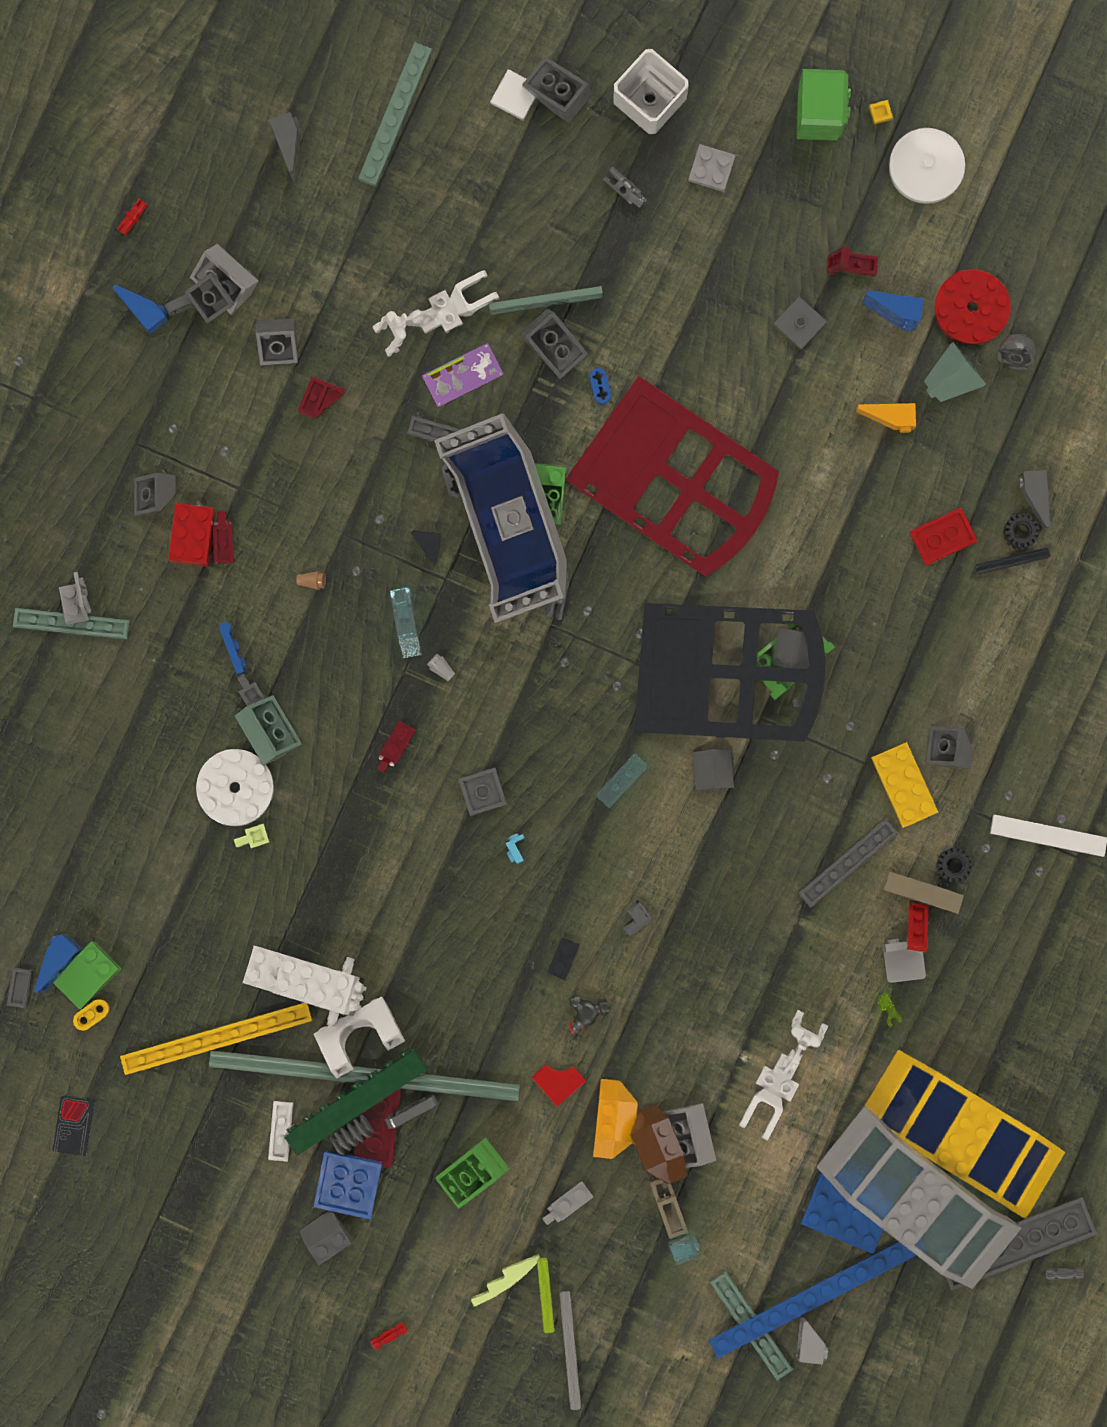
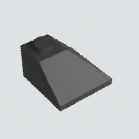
[134,473,176,516]
[926,726,973,769]

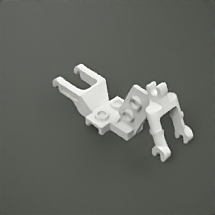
[373,270,499,357]
[739,1010,828,1140]

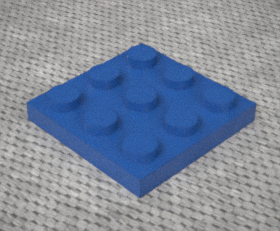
[314,1150,383,1220]

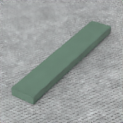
[489,286,603,315]
[13,608,130,640]
[710,1271,793,1381]

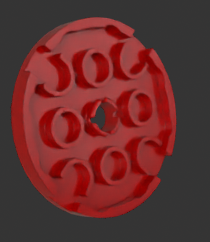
[934,269,1011,345]

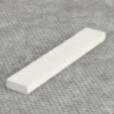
[990,815,1107,857]

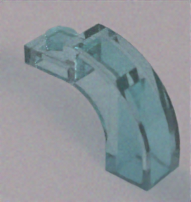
[390,587,422,658]

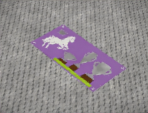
[422,343,504,407]

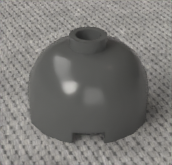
[997,334,1037,370]

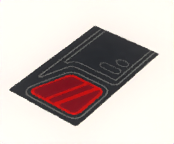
[52,1096,94,1156]

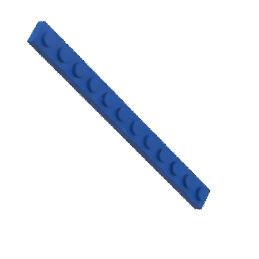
[709,1239,926,1358]

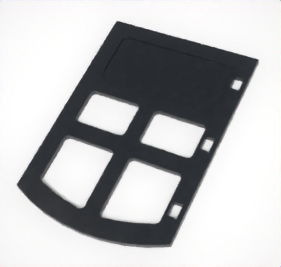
[634,603,826,742]

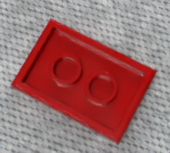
[909,507,978,566]

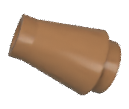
[296,571,326,590]

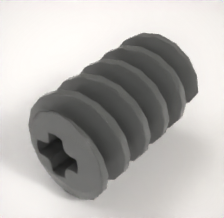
[330,1114,374,1155]

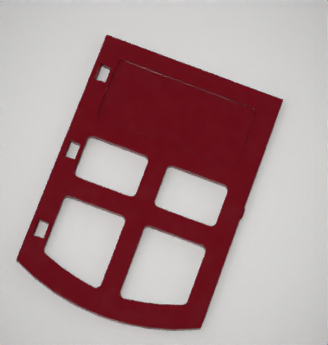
[565,375,779,577]

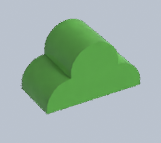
[435,1138,510,1209]

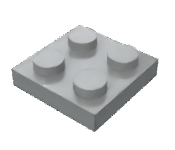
[688,144,735,192]

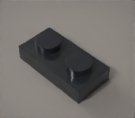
[547,937,580,980]

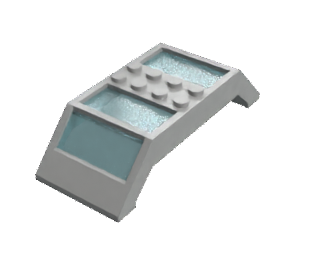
[817,1106,1021,1289]

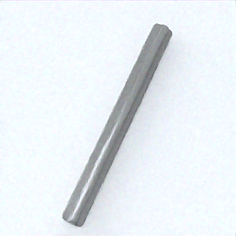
[560,1291,581,1410]

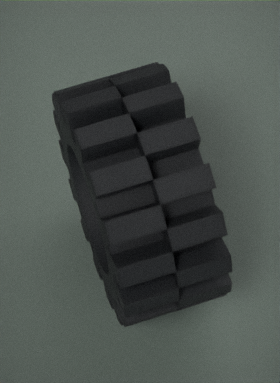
[1003,513,1040,550]
[936,848,973,883]

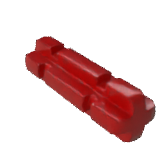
[370,1322,407,1350]

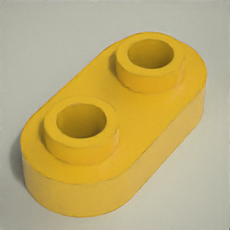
[73,999,110,1030]

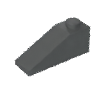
[1018,470,1050,530]

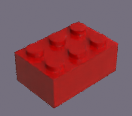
[168,503,216,567]

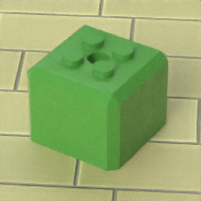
[797,69,851,141]

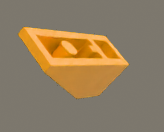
[856,403,916,433]

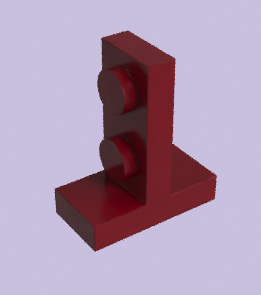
[826,247,878,277]

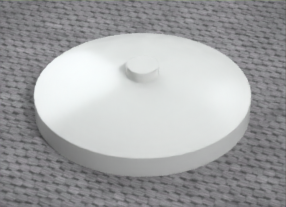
[889,128,965,204]

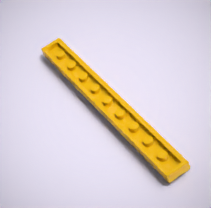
[120,1003,313,1075]

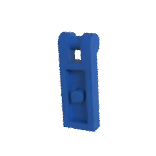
[219,622,247,676]

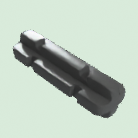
[1045,1267,1084,1280]

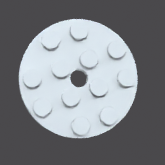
[196,749,274,826]

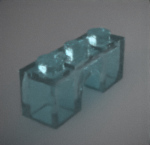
[668,1232,701,1265]

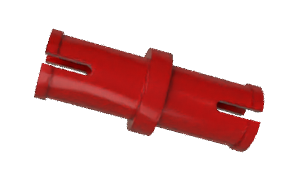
[116,198,148,236]

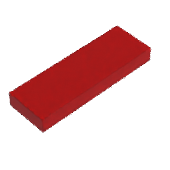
[907,902,929,952]

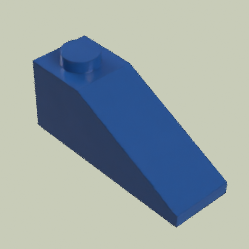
[113,285,168,335]

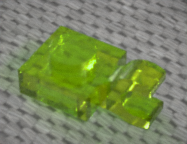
[877,992,902,1027]

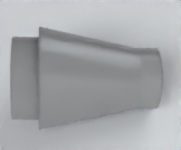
[427,654,455,681]

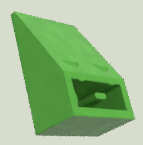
[525,463,566,524]

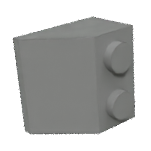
[796,1317,828,1364]

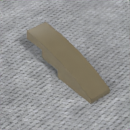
[882,871,964,914]

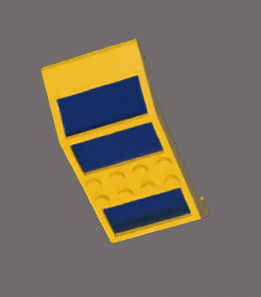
[864,1050,1065,1219]

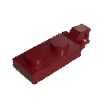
[213,511,234,564]
[377,721,416,773]

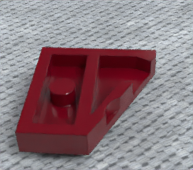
[297,376,346,419]

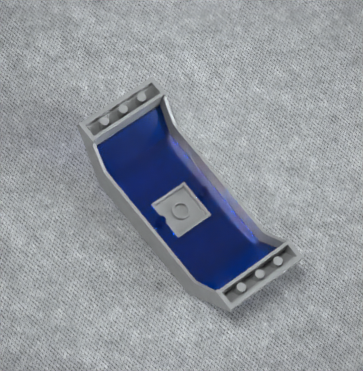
[434,414,567,623]

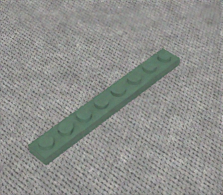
[358,42,432,187]

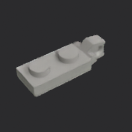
[543,1181,593,1225]

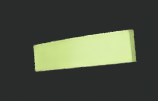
[471,1254,540,1306]

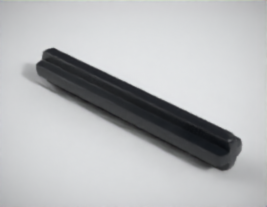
[975,548,1050,574]

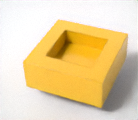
[869,100,893,125]

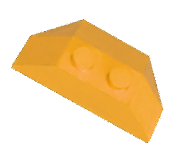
[593,1079,638,1159]

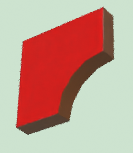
[532,1064,586,1106]

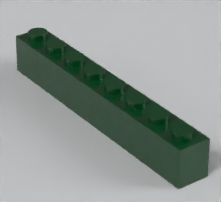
[284,1048,428,1156]

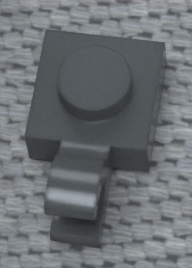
[237,674,265,706]

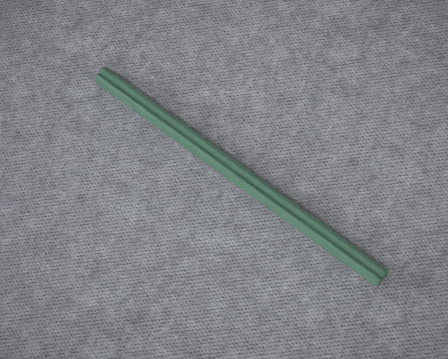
[209,1051,520,1101]

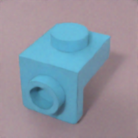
[506,833,525,864]

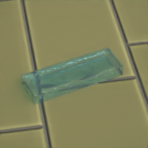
[595,753,649,809]

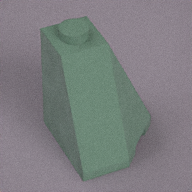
[924,342,986,402]

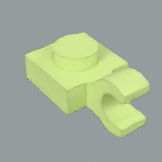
[234,824,270,849]

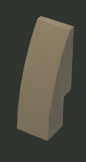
[649,1177,688,1239]

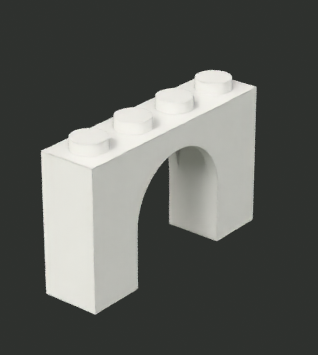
[314,997,405,1078]

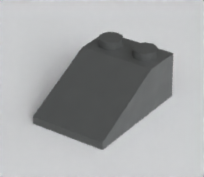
[522,57,592,123]
[269,112,302,182]
[519,309,588,379]

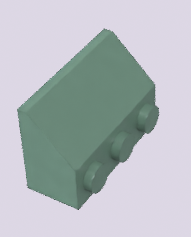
[235,695,302,765]

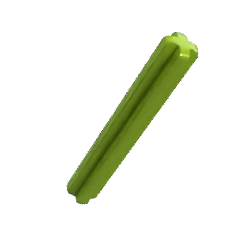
[537,1258,554,1333]

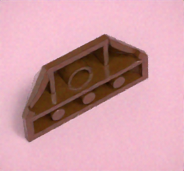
[630,1105,687,1184]

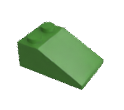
[54,941,122,1010]

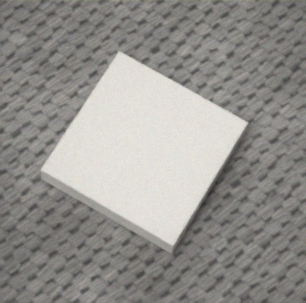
[490,69,536,121]

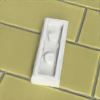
[268,1101,294,1161]

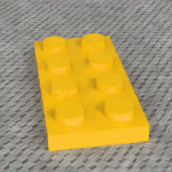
[871,742,938,828]

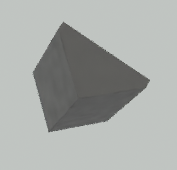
[772,626,809,669]
[693,749,734,791]

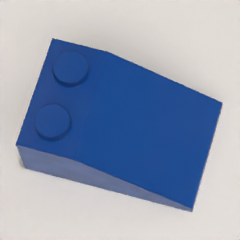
[862,290,924,332]
[34,934,83,993]

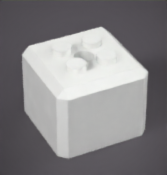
[613,49,688,134]

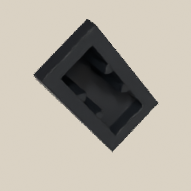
[411,530,441,565]

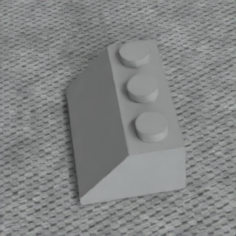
[190,244,259,315]
[663,1103,716,1168]

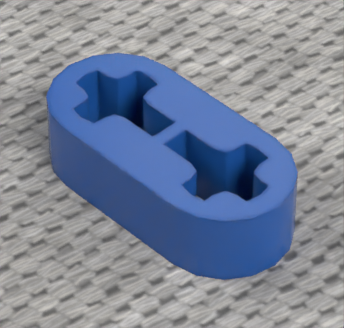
[590,368,611,405]

